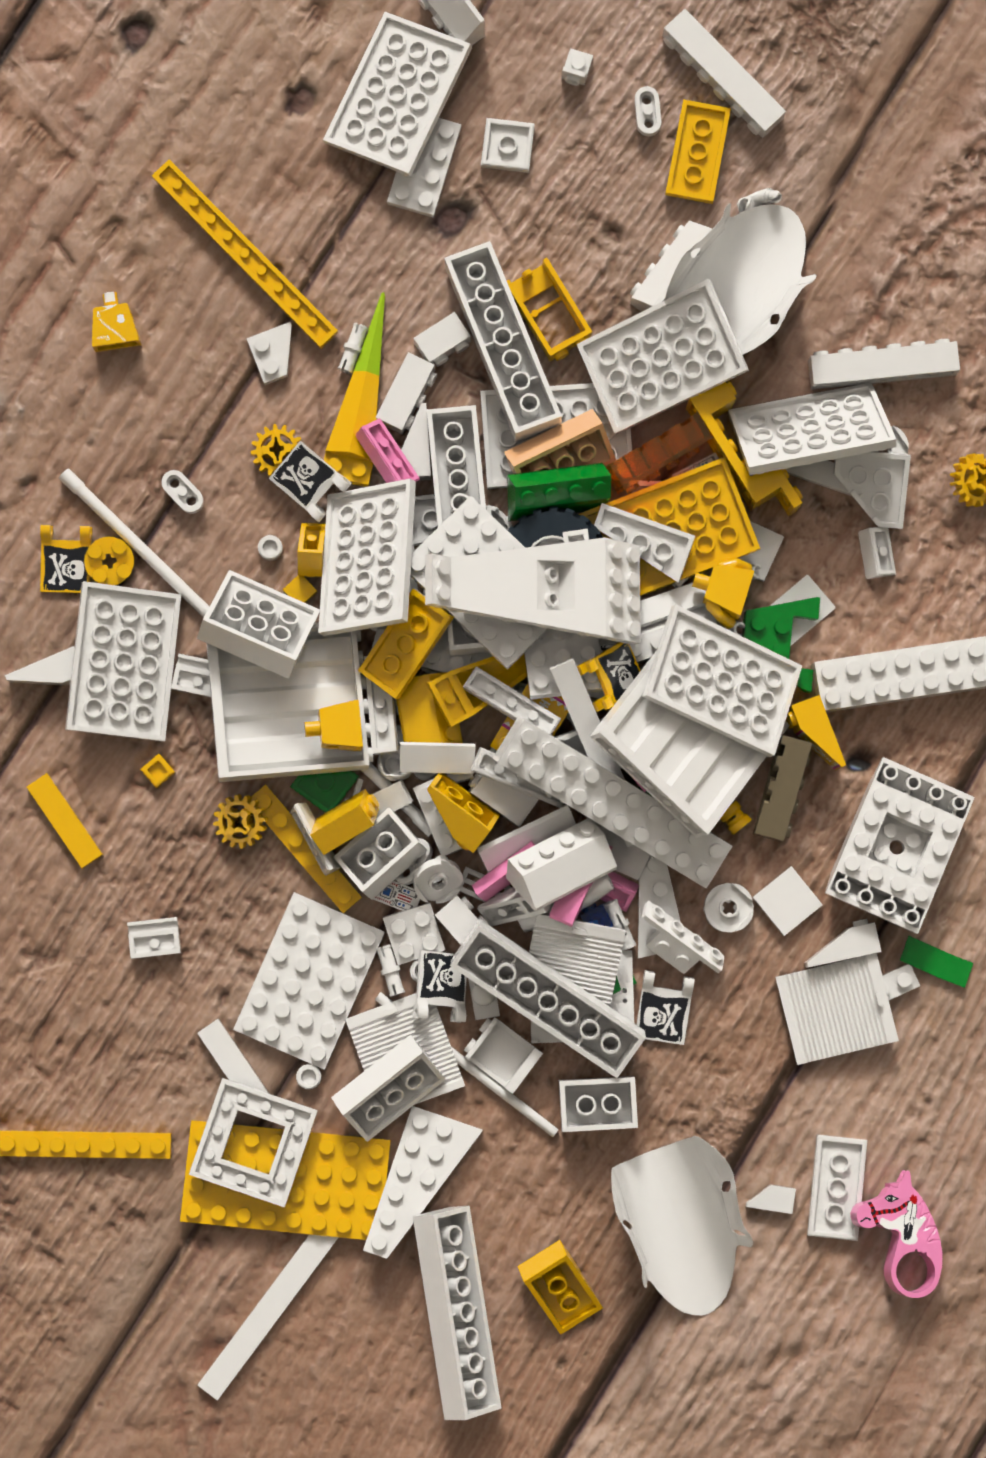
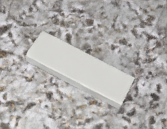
[400,742,475,774]
[291,803,341,875]

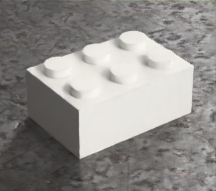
[333,808,427,900]
[559,1076,638,1132]

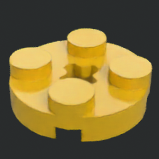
[84,537,134,585]

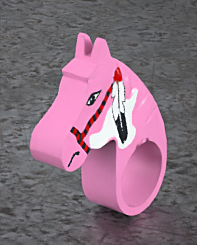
[850,1170,942,1298]

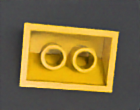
[396,672,463,743]

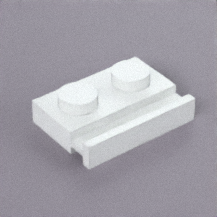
[171,654,211,697]
[127,917,181,959]

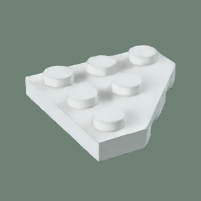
[833,452,911,529]

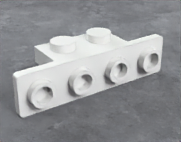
[642,901,724,974]

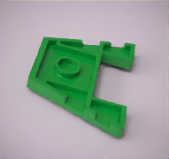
[742,597,820,693]

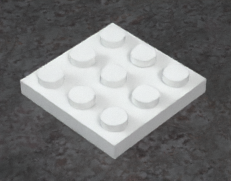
[524,629,603,700]

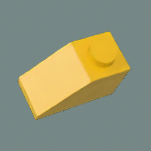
[297,523,326,577]

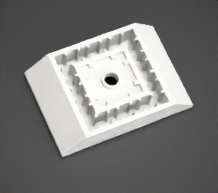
[825,757,975,934]

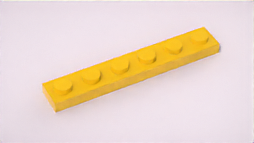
[250,784,362,914]

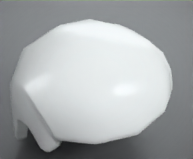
[377,745,412,782]

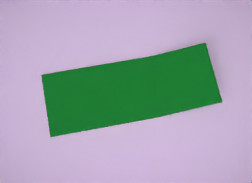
[900,936,973,988]

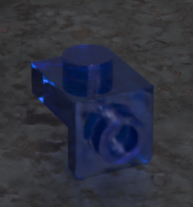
[579,903,613,927]

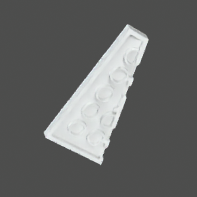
[363,1106,483,1259]

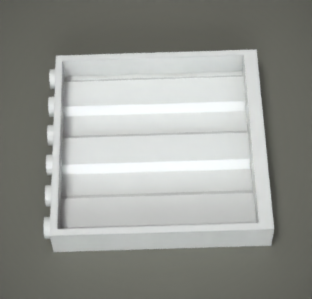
[206,622,373,782]
[589,651,790,838]

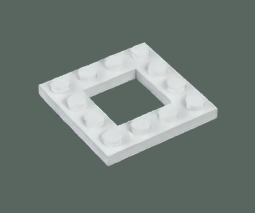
[189,1078,318,1207]

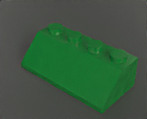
[507,463,611,522]

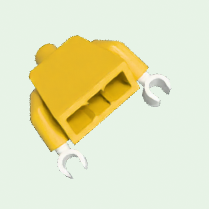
[692,558,761,636]

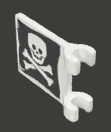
[269,441,352,522]
[413,950,467,1023]
[636,970,695,1045]

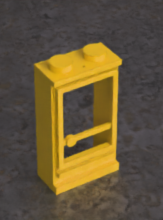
[507,257,592,362]

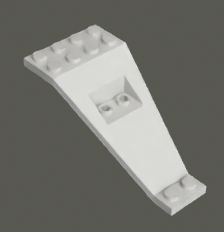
[425,538,641,645]

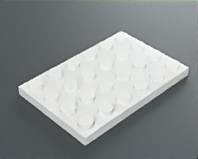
[323,12,472,177]
[577,279,749,434]
[728,382,897,475]
[480,383,634,489]
[318,478,416,636]
[410,496,549,670]
[65,581,181,742]
[642,604,802,757]
[233,892,385,1070]

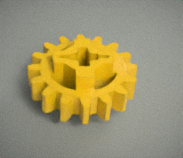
[251,424,302,477]
[950,453,986,507]
[213,794,268,849]

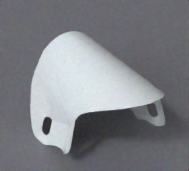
[665,203,816,355]
[611,1136,753,1316]

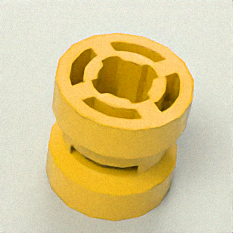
[720,800,752,835]

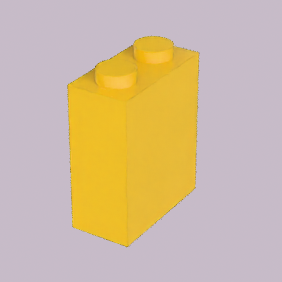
[310,789,379,855]

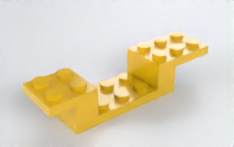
[686,382,803,516]

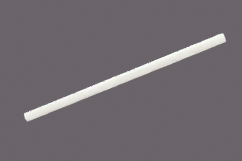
[375,992,559,1137]

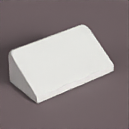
[858,527,896,579]

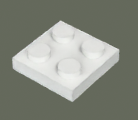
[383,902,445,965]

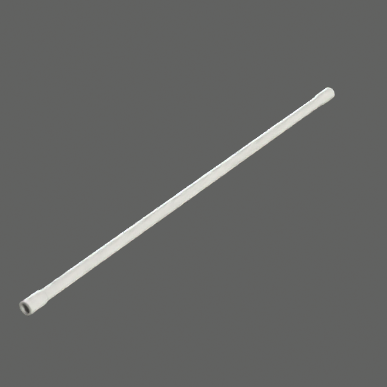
[59,469,432,837]

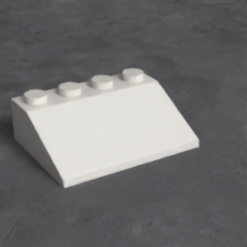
[197,570,320,679]

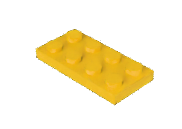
[665,99,731,204]
[358,589,454,700]

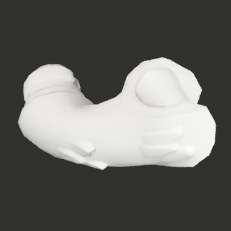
[737,188,782,213]

